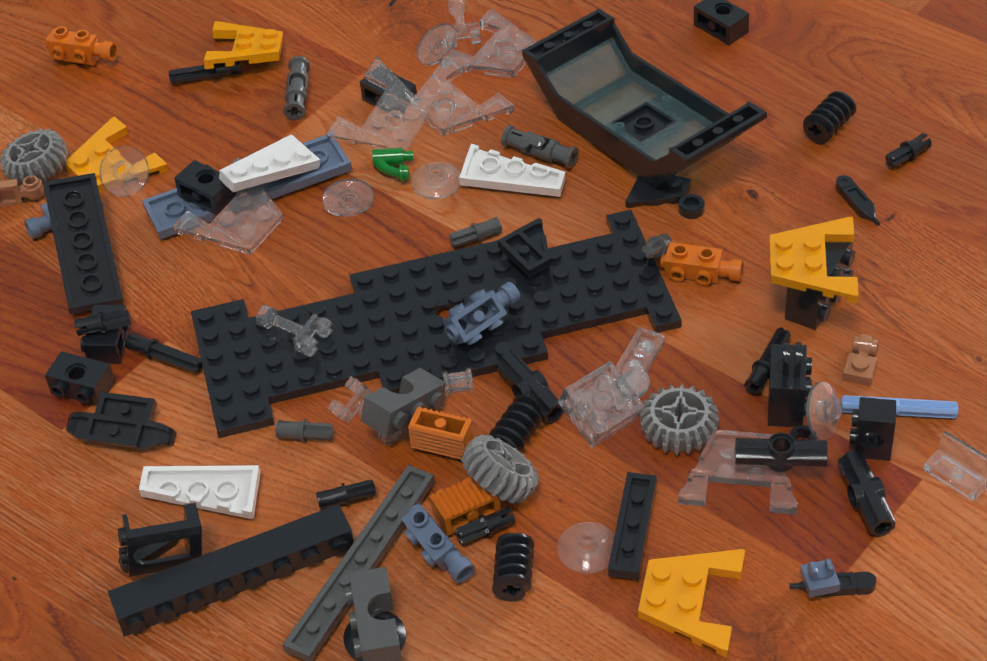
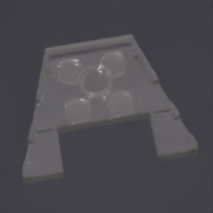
[440,9,538,77]
[410,54,514,136]
[327,57,429,151]
[173,158,283,255]
[678,430,797,515]

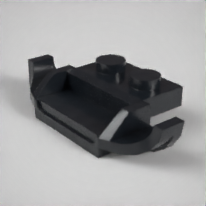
[65,392,177,451]

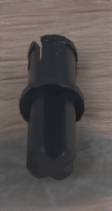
[885,133,932,168]
[74,309,132,336]
[316,480,376,511]
[455,506,515,544]

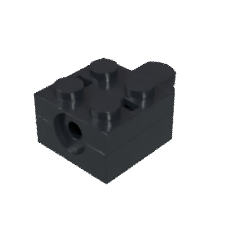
[767,342,812,427]

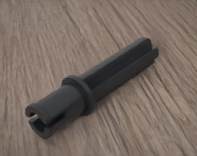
[168,61,242,84]
[744,327,791,394]
[125,332,202,374]

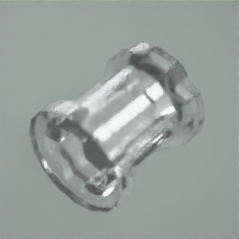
[442,368,474,397]

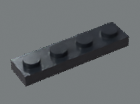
[608,472,657,580]

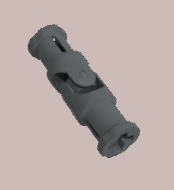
[283,56,310,120]
[501,125,579,169]

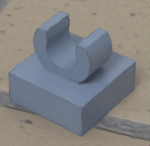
[800,559,840,598]

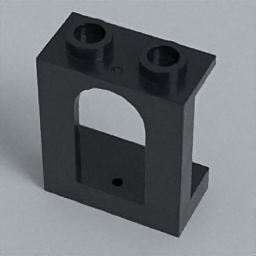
[118,503,202,577]

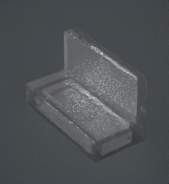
[924,431,987,501]

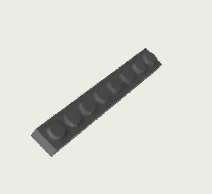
[282,465,435,661]

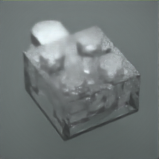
[558,360,650,448]

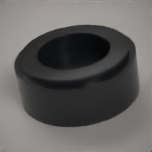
[678,194,705,219]

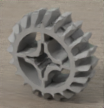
[0,128,69,185]
[640,383,719,456]
[461,435,539,503]

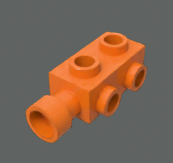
[46,26,118,66]
[660,242,744,286]

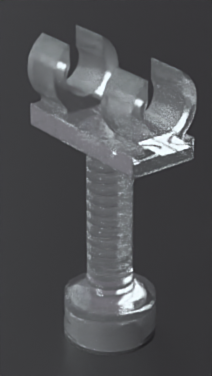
[445,0,481,48]
[256,304,333,357]
[328,376,401,445]

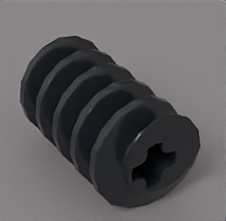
[803,91,857,144]
[489,395,542,451]
[492,533,534,602]

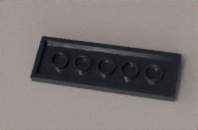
[43,173,123,314]

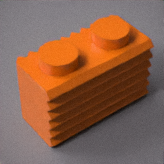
[408,406,474,459]
[430,477,501,536]

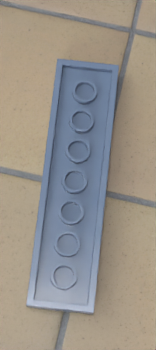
[142,133,352,239]

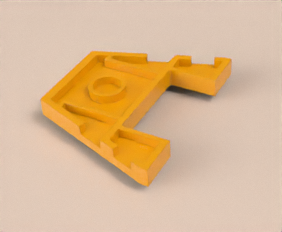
[204,21,283,69]
[65,116,169,193]
[769,217,859,303]
[638,549,745,657]

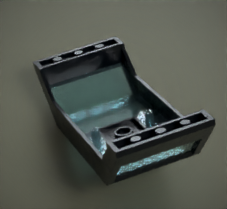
[522,9,767,186]

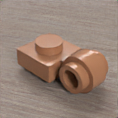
[0,175,44,207]
[843,334,879,386]

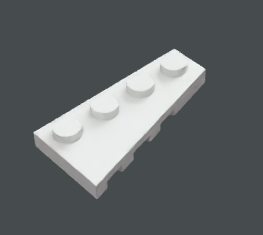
[219,134,320,192]
[459,143,566,197]
[139,465,261,520]

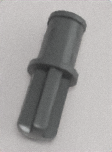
[449,217,502,247]
[641,234,672,259]
[275,419,334,442]

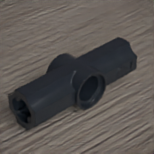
[496,352,565,424]
[735,432,828,472]
[838,450,896,537]

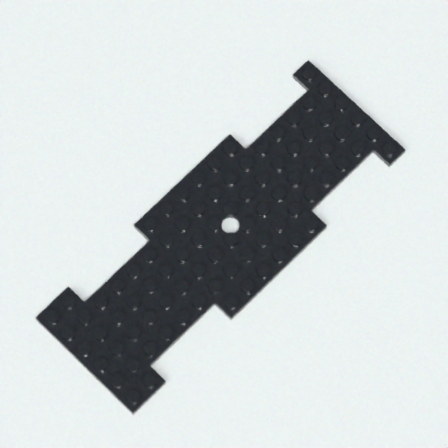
[191,210,682,438]

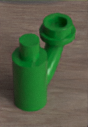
[372,148,414,183]

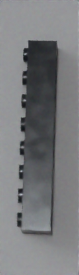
[107,504,354,637]

